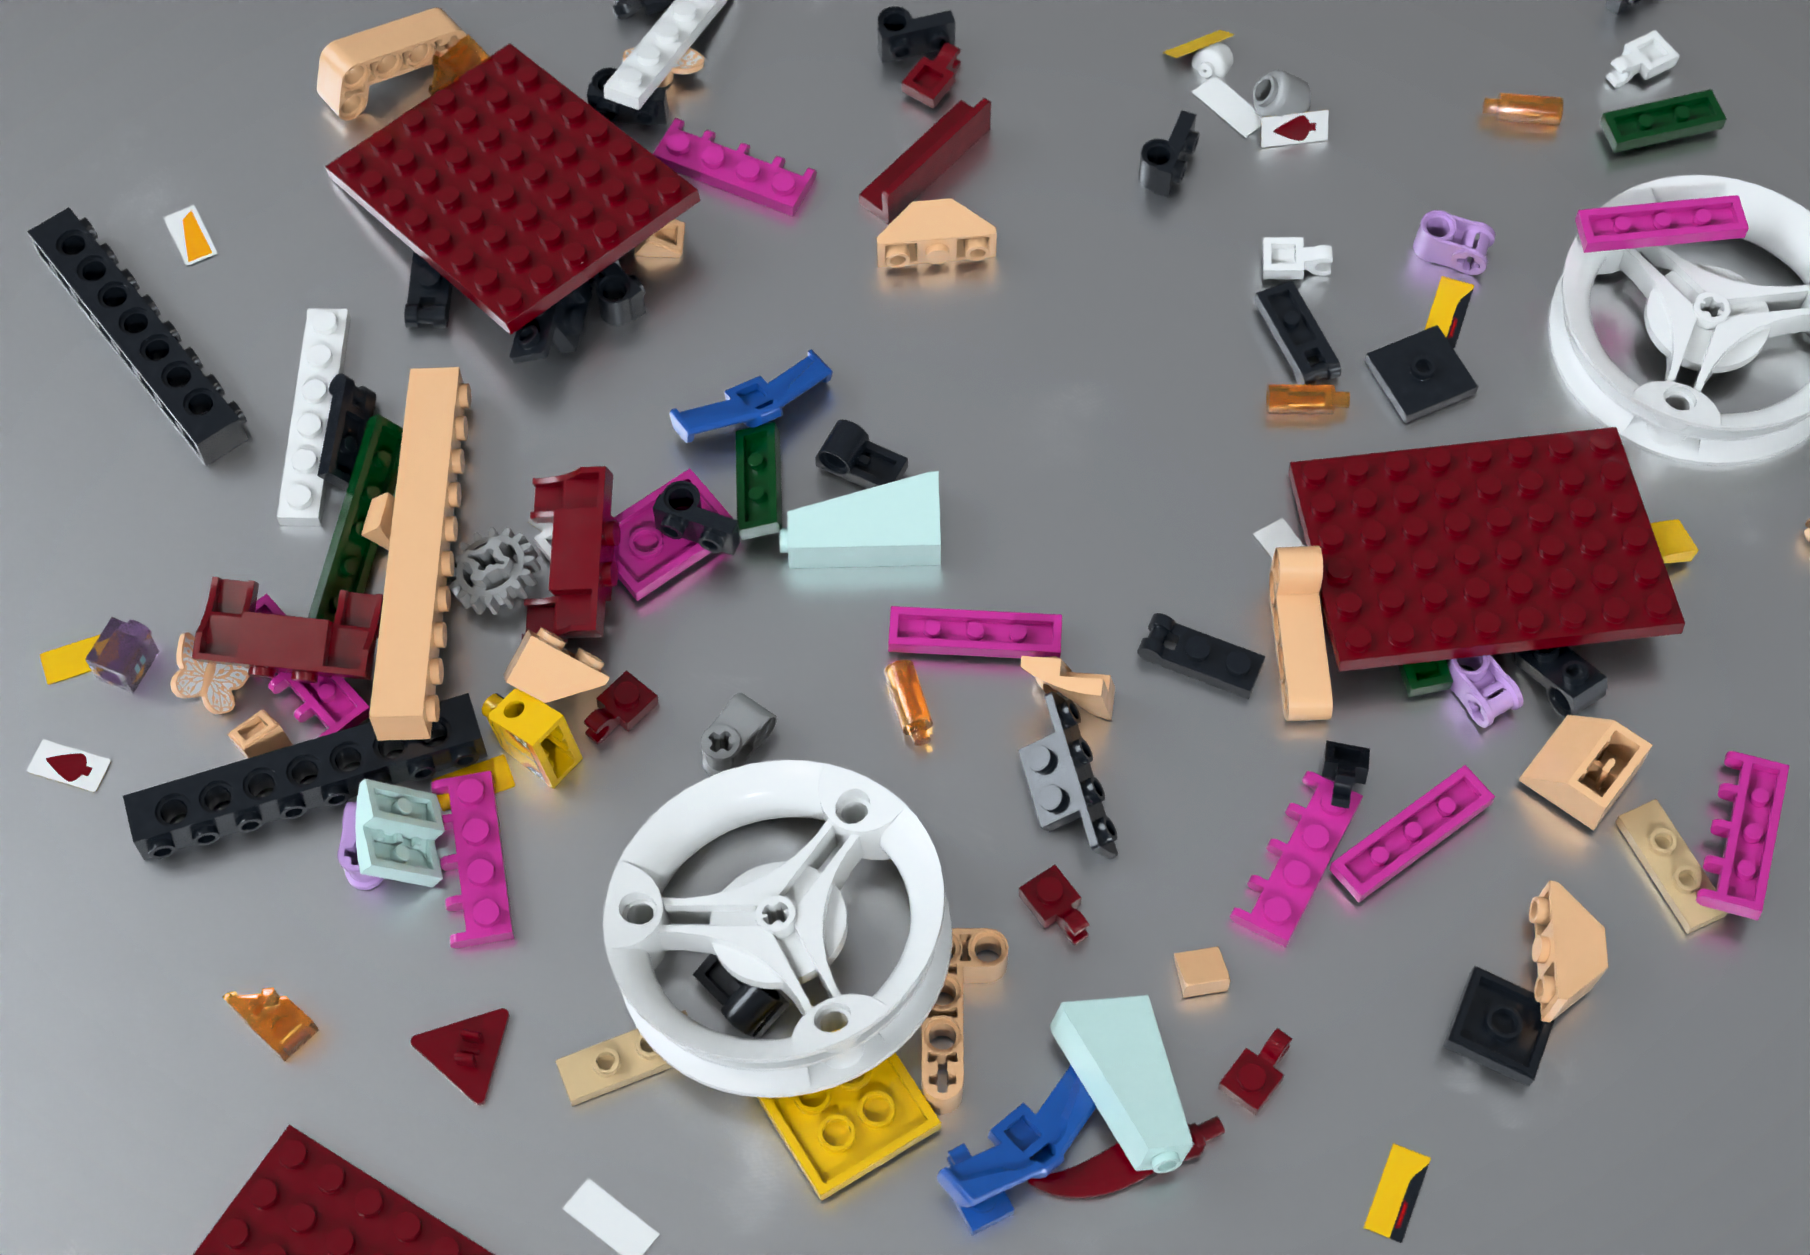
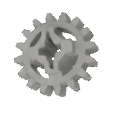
[448,527,541,615]

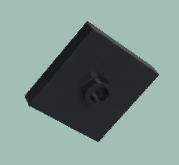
[1365,325,1478,424]
[1443,966,1555,1086]

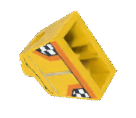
[481,688,583,789]

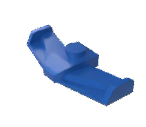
[669,349,833,443]
[937,1064,1096,1207]

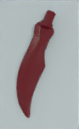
[1028,1116,1225,1198]

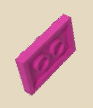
[614,468,733,601]

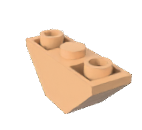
[876,198,997,268]
[1529,880,1608,1022]

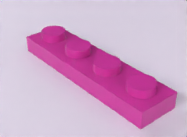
[1575,195,1749,253]
[888,606,1062,659]
[1329,765,1495,903]

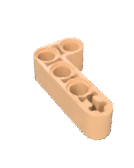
[317,7,467,121]
[1269,546,1333,721]
[921,928,1009,1115]

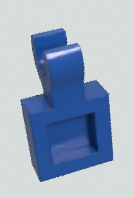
[947,1143,1015,1236]

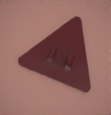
[410,1008,510,1105]

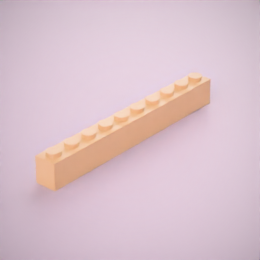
[369,367,471,741]

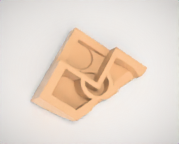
[1020,656,1115,721]

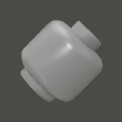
[1253,70,1311,117]

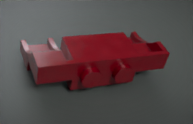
[521,466,620,644]
[192,576,383,683]

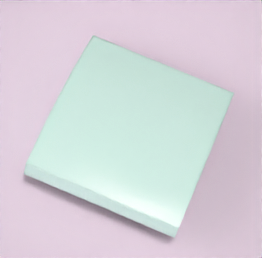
[355,779,445,887]

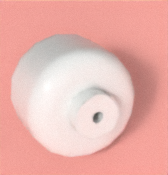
[1192,41,1234,78]

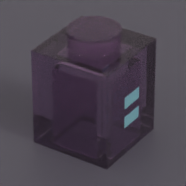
[85,617,160,694]

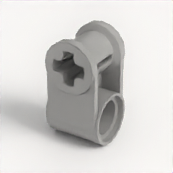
[701,693,777,776]

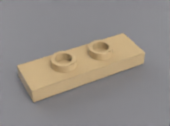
[1615,799,1727,934]
[555,1010,688,1106]

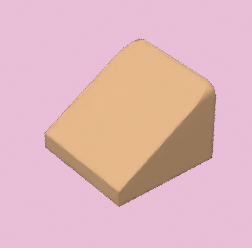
[634,219,685,258]
[361,492,395,550]
[227,709,293,759]
[1174,946,1230,998]

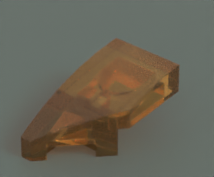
[428,34,491,96]
[222,988,319,1062]

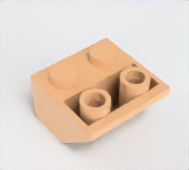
[503,627,610,703]
[1519,715,1653,831]

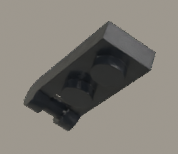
[404,251,452,328]
[1254,280,1342,389]
[317,373,376,492]
[1137,613,1265,699]

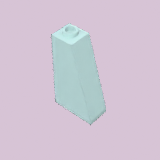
[779,471,941,569]
[1050,995,1194,1173]

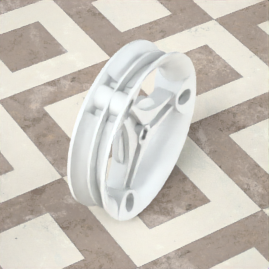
[1549,175,1810,466]
[603,760,952,1098]

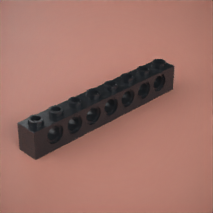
[27,207,248,466]
[123,693,488,860]

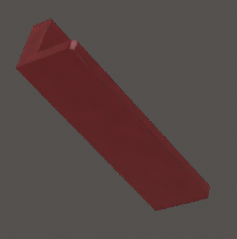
[859,98,991,225]

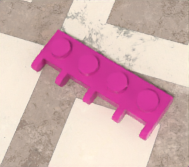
[653,118,817,217]
[255,593,370,737]
[1696,751,1790,921]
[431,771,515,949]
[1230,771,1363,948]

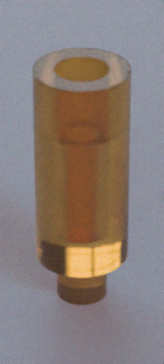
[1482,93,1563,126]
[1266,384,1350,415]
[884,659,933,746]

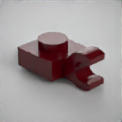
[901,42,961,109]
[584,670,659,744]
[1019,865,1089,946]
[1218,1028,1292,1115]

